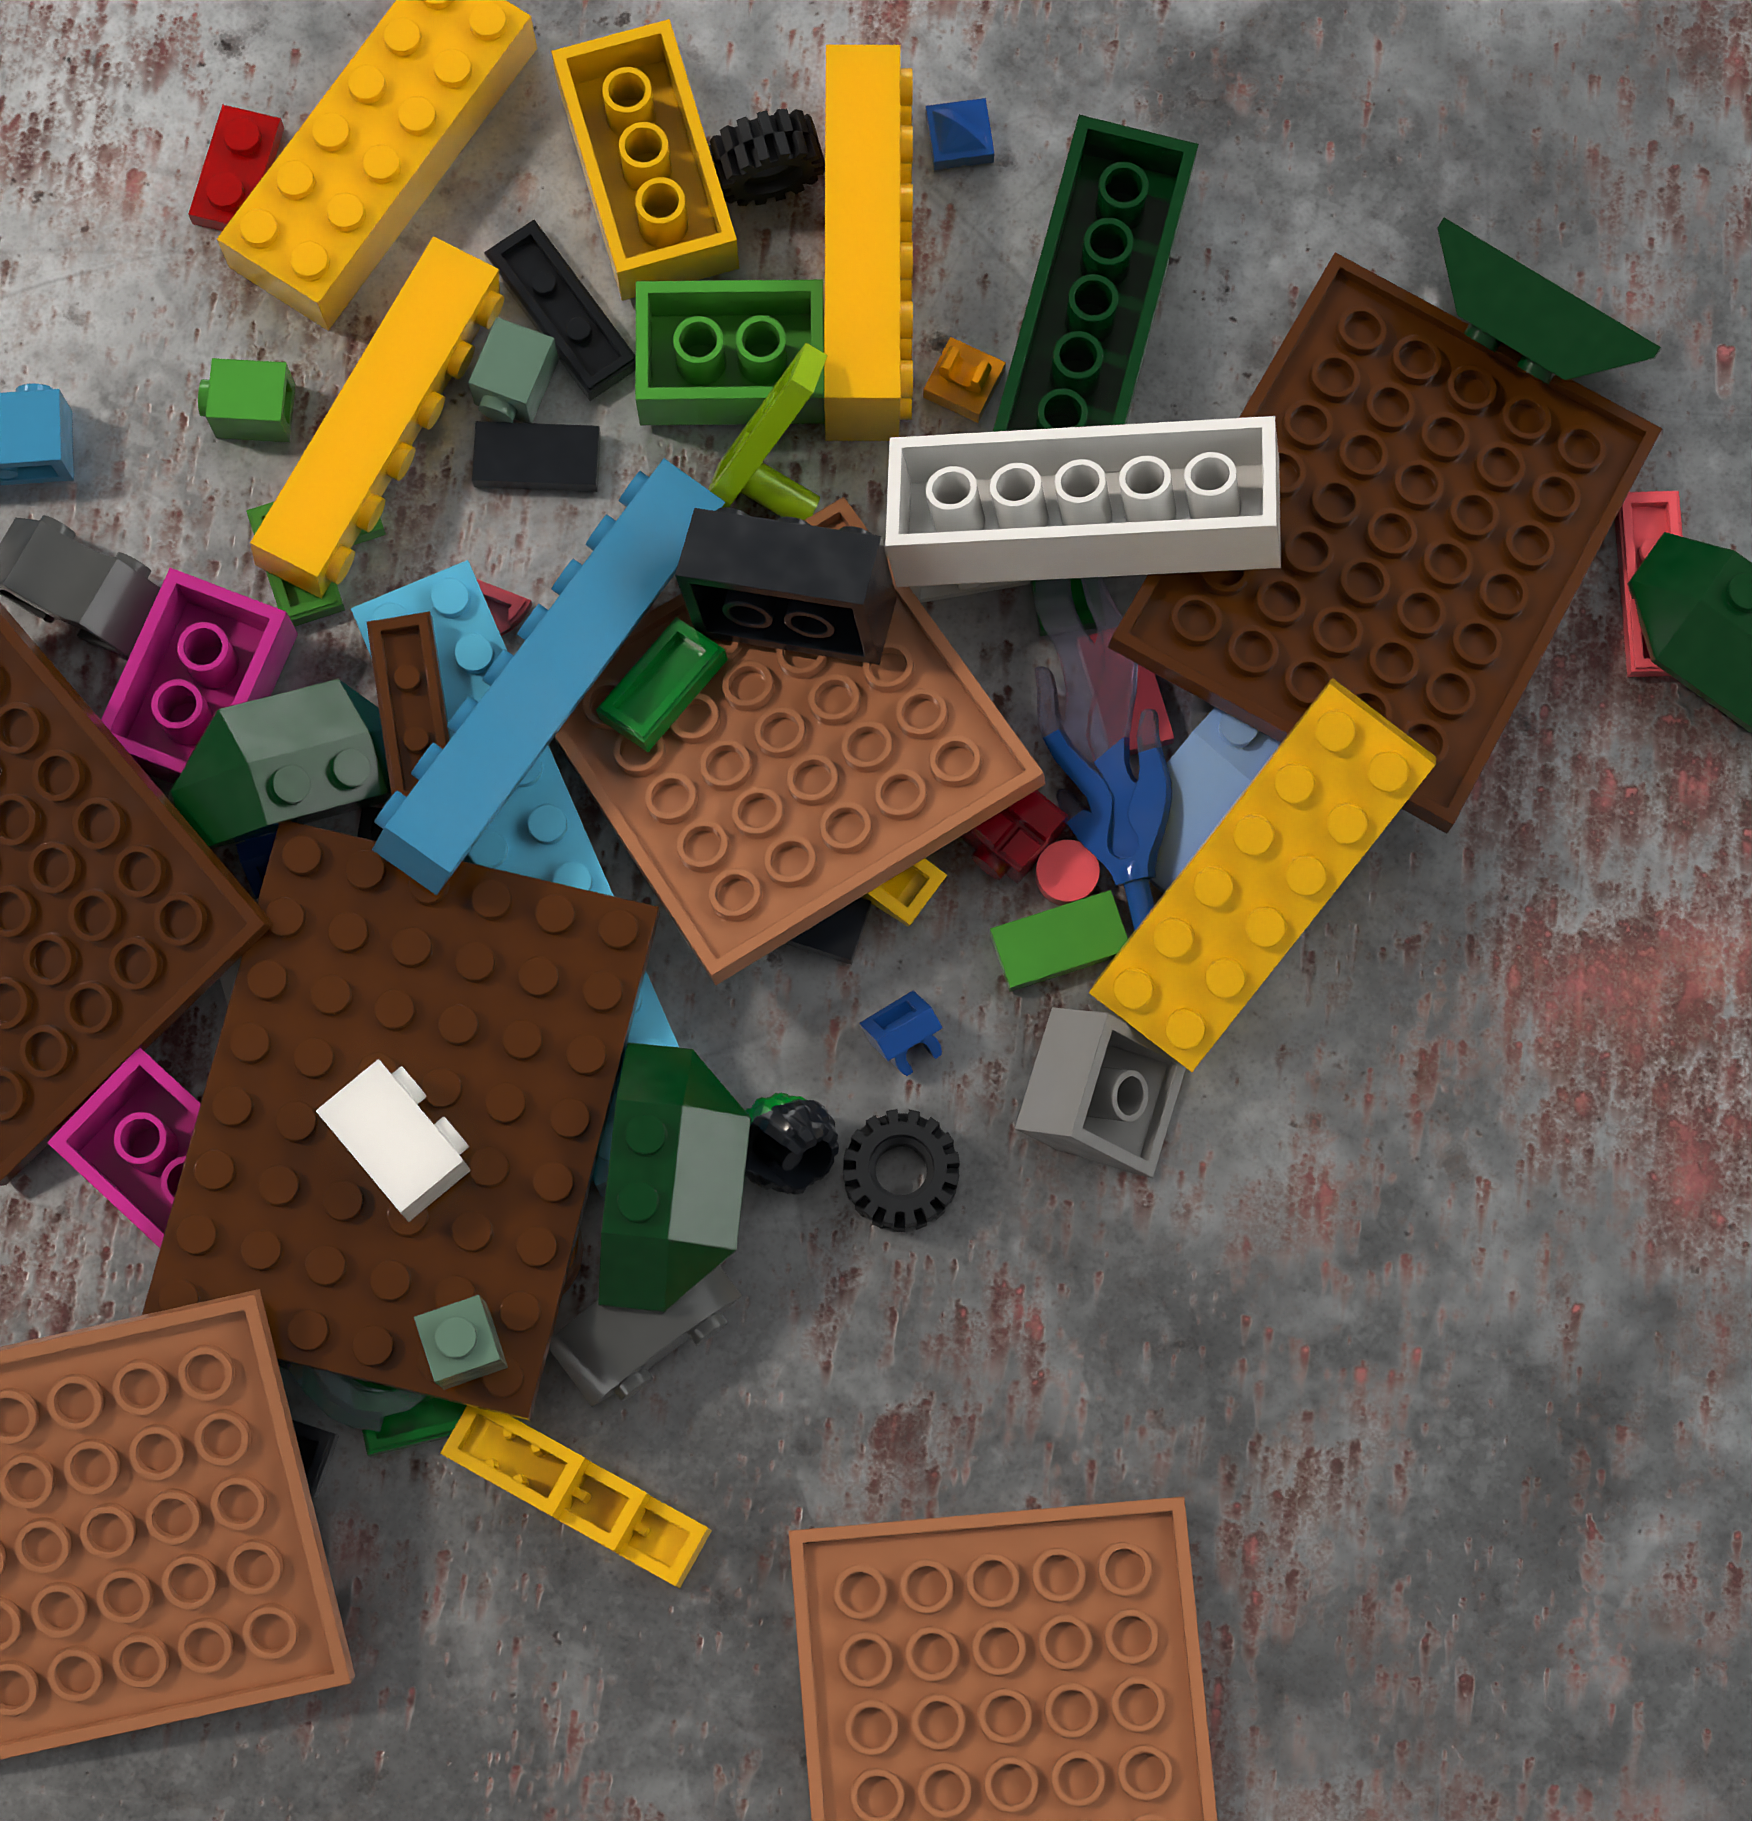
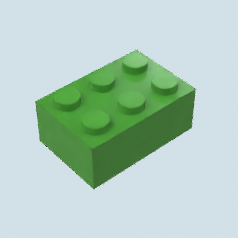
[635,279,825,426]

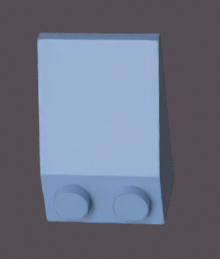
[1149,707,1281,894]

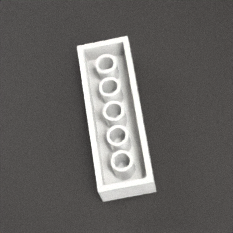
[885,416,1281,587]

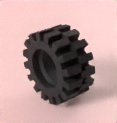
[709,108,825,206]
[843,1109,960,1232]

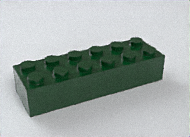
[992,114,1199,432]

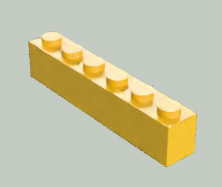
[250,236,504,599]

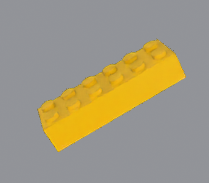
[217,0,537,331]
[824,44,913,441]
[1089,678,1436,1072]

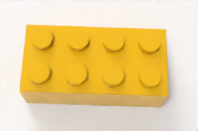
[551,19,740,301]

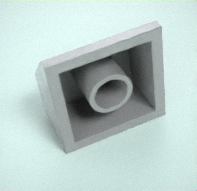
[1015,1007,1186,1178]

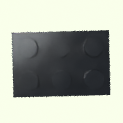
[675,507,897,665]

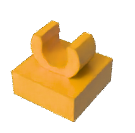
[923,337,1006,423]

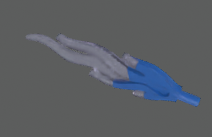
[1035,577,1172,931]

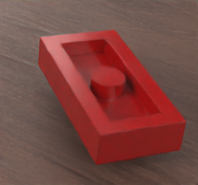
[188,104,284,231]

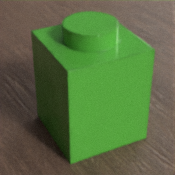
[198,358,296,443]

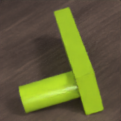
[708,343,828,520]

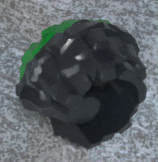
[745,1092,839,1195]

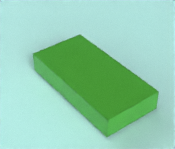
[990,890,1128,992]

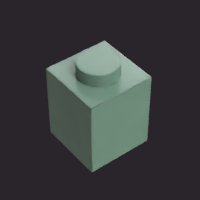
[468,317,559,423]
[414,1295,508,1390]

